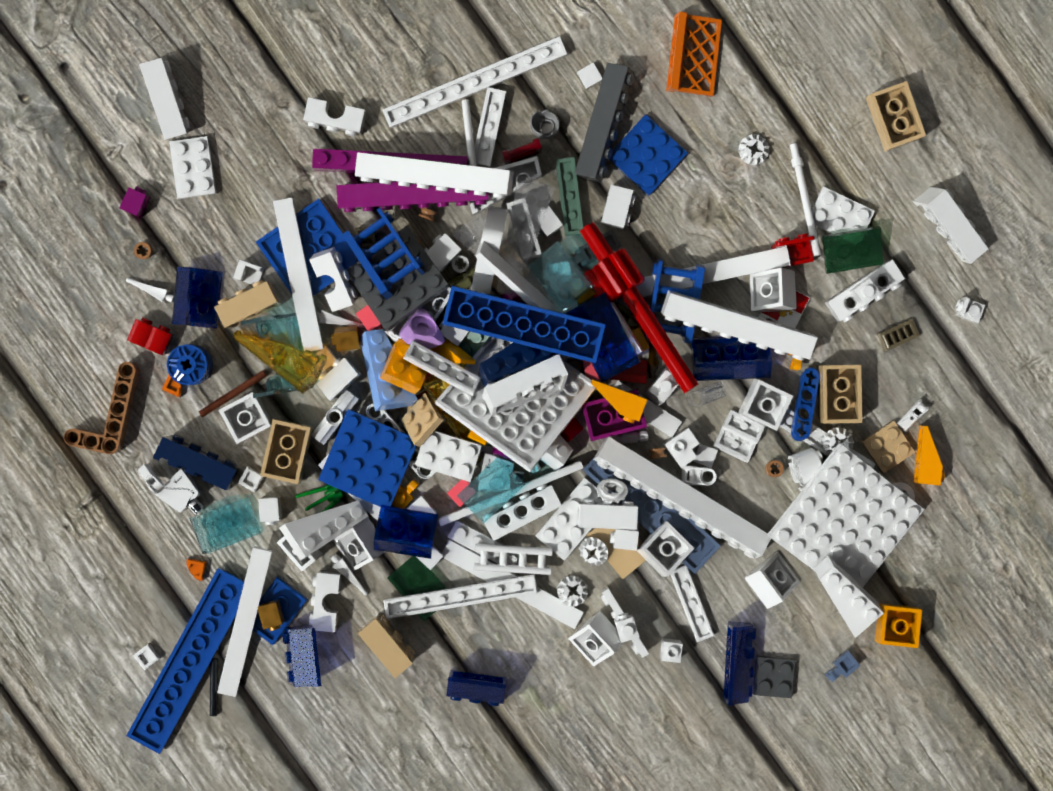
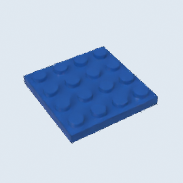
[256,198,359,296]
[318,409,417,511]

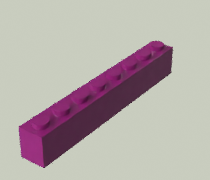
[312,149,468,173]
[336,182,492,212]

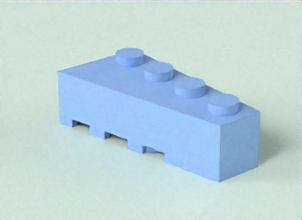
[360,329,418,411]

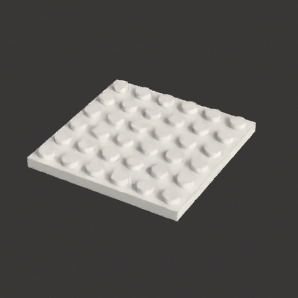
[435,337,596,472]
[767,443,925,588]

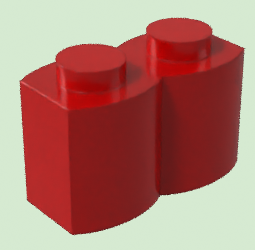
[127,317,174,356]

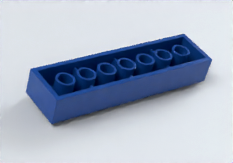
[442,286,607,363]

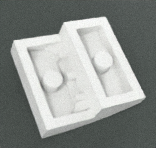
[713,410,765,463]

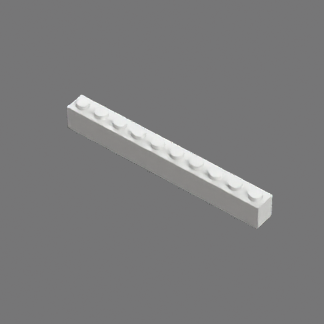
[593,437,771,559]

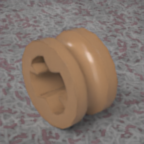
[418,208,437,222]
[134,242,153,259]
[649,447,667,459]
[765,460,784,477]

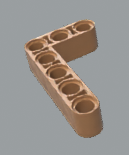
[64,362,140,454]

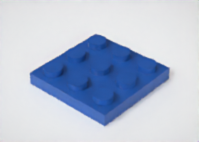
[609,114,688,196]

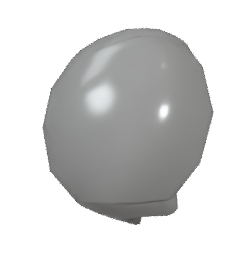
[530,110,560,139]

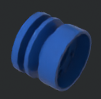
[166,344,213,385]

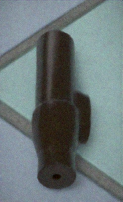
[648,342,659,378]

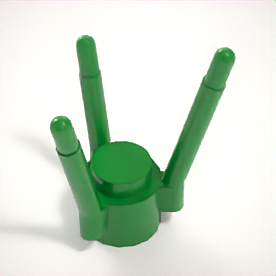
[295,485,344,512]

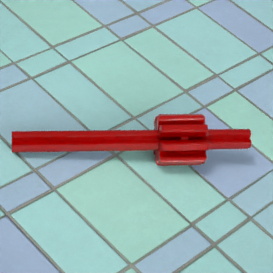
[579,222,699,394]

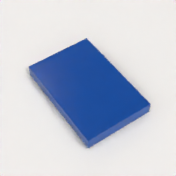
[253,576,308,645]

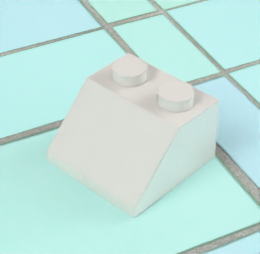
[750,268,796,312]
[317,357,362,401]
[738,378,793,431]
[333,517,388,571]
[637,521,694,577]
[745,551,800,609]
[568,611,624,666]

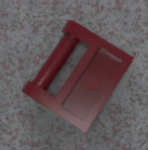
[502,138,542,165]

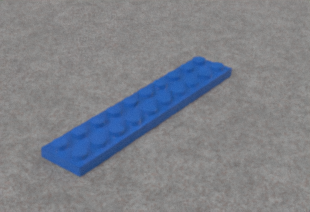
[126,567,244,754]

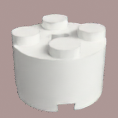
[788,448,823,491]

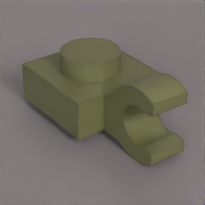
[448,267,476,289]

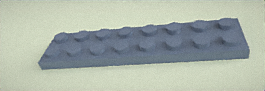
[582,456,721,574]

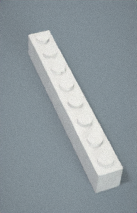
[355,152,514,198]
[661,290,818,361]

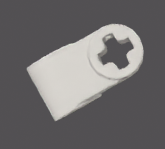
[680,465,717,485]

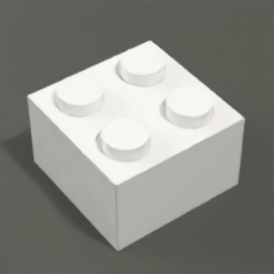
[219,392,272,444]

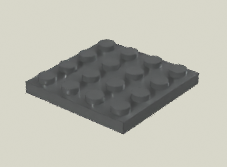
[347,226,450,332]

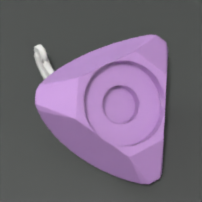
[389,308,445,349]

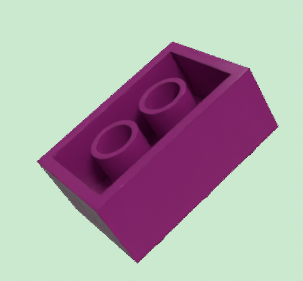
[582,389,647,441]

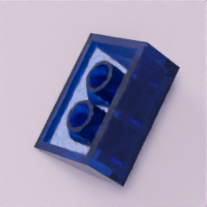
[172,267,222,329]
[374,505,438,559]
[282,624,322,687]
[446,670,507,706]

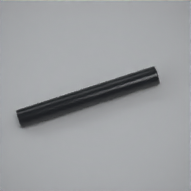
[209,658,218,717]

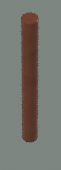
[199,370,267,417]

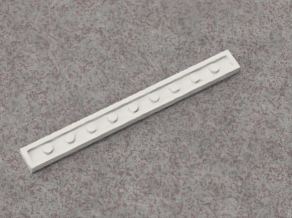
[383,36,567,129]

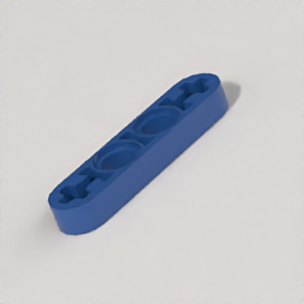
[791,368,820,441]

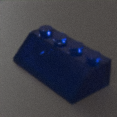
[566,293,641,382]
[691,336,773,381]
[723,621,756,705]

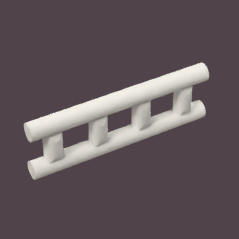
[474,544,552,575]

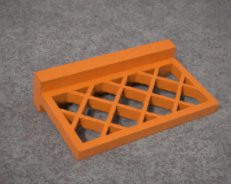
[666,11,722,97]

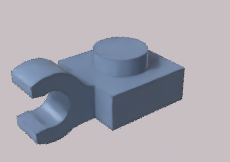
[825,650,860,682]

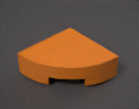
[162,375,182,397]
[187,558,207,581]

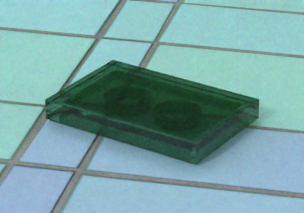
[822,226,883,274]
[387,555,447,621]

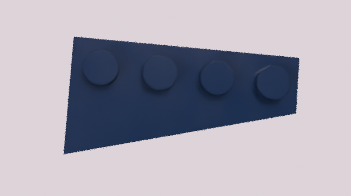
[478,342,558,387]
[153,434,239,491]

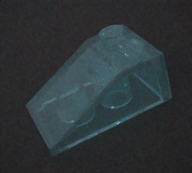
[528,241,595,310]
[457,455,525,523]
[189,497,261,554]

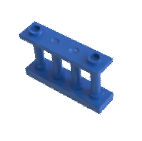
[342,208,425,300]
[646,258,705,344]

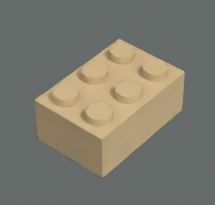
[866,81,926,152]
[214,280,282,329]
[818,365,862,424]
[260,419,313,484]
[358,613,415,678]

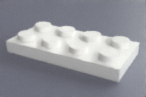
[535,477,603,561]

